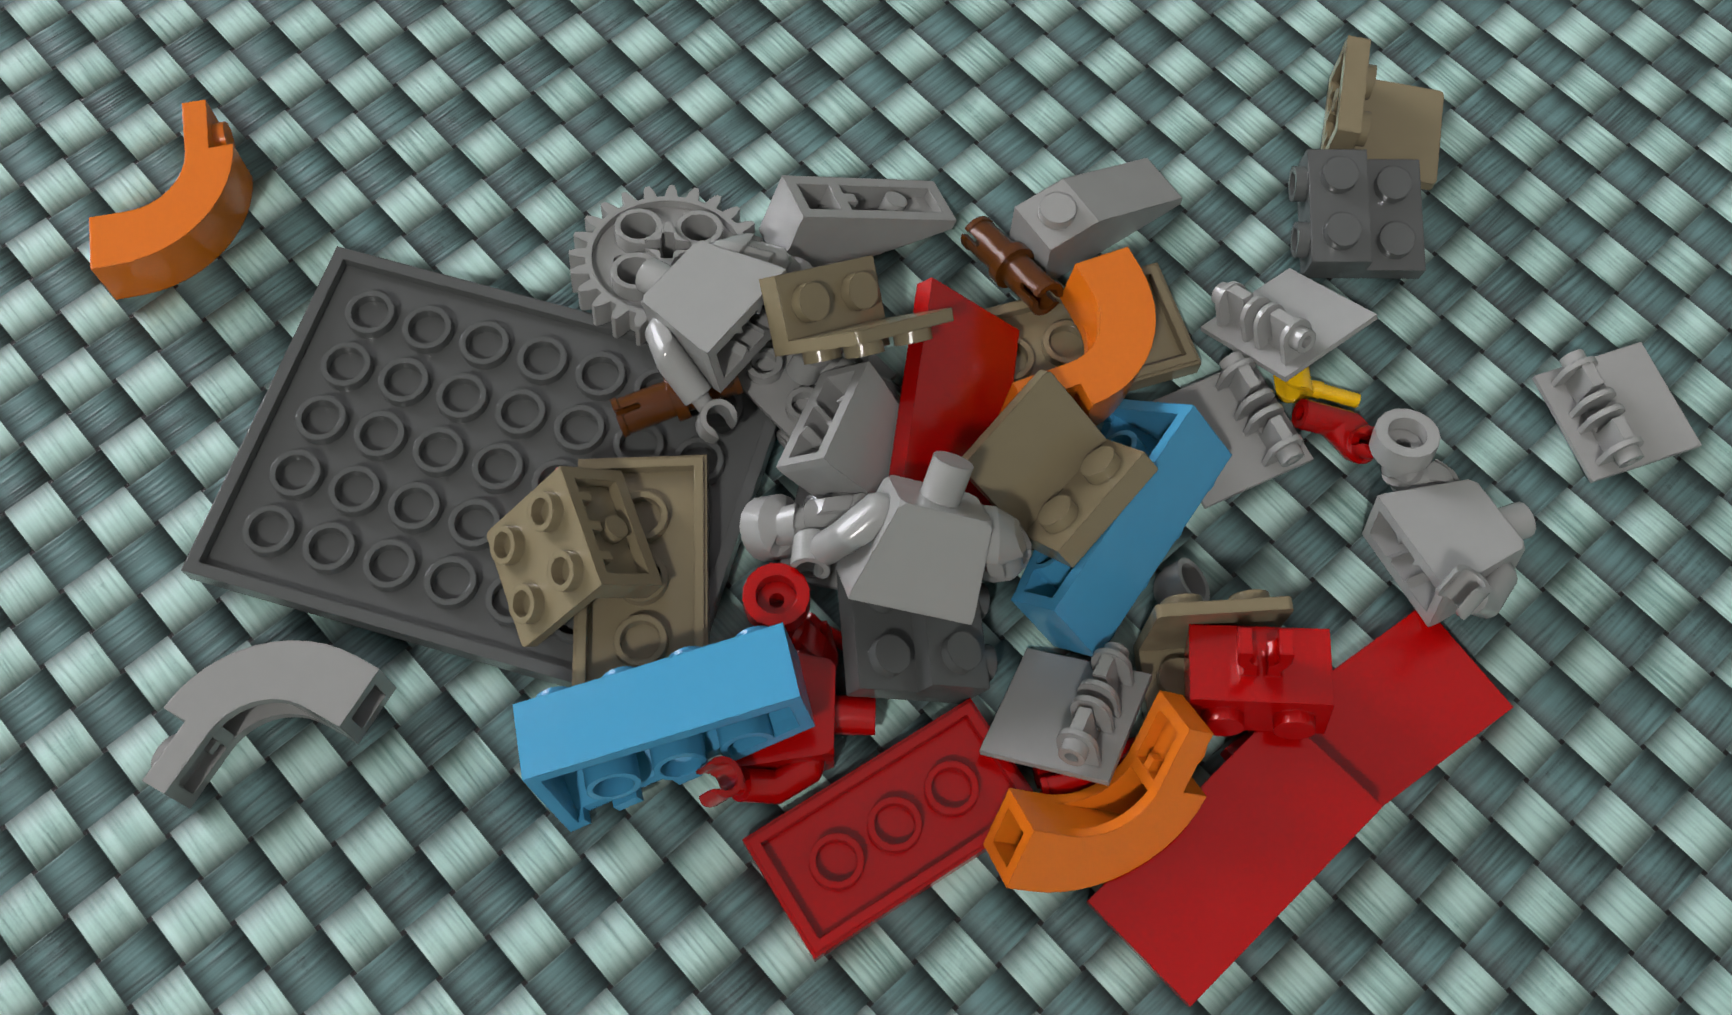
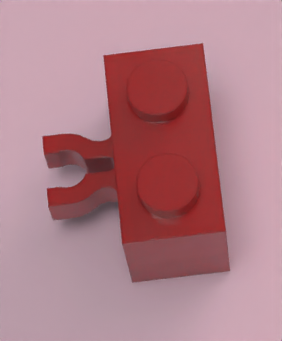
[1184,624,1335,739]

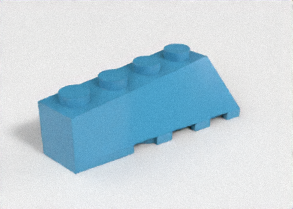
[1011,399,1232,657]
[512,622,815,832]

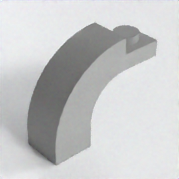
[142,640,396,809]

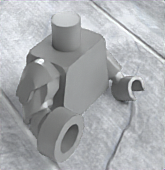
[635,233,813,444]
[739,353,900,562]
[1362,409,1536,627]
[790,451,1031,625]

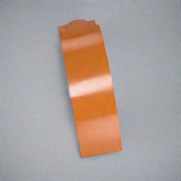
[89,99,253,300]
[999,247,1156,426]
[983,690,1213,893]

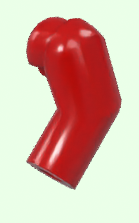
[1291,398,1374,464]

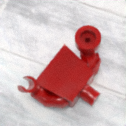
[696,563,876,808]

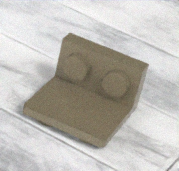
[1321,35,1444,190]
[759,255,954,365]
[962,370,1158,568]
[487,466,663,647]
[1133,589,1294,722]

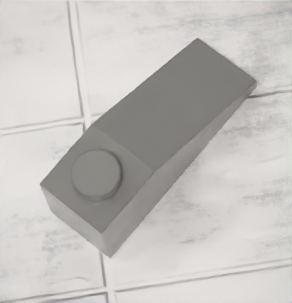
[1009,158,1182,280]
[759,175,957,267]

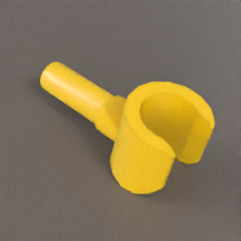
[1273,366,1361,408]

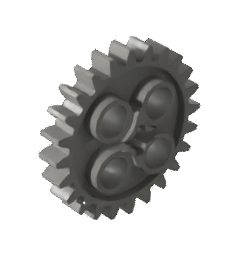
[569,185,764,347]

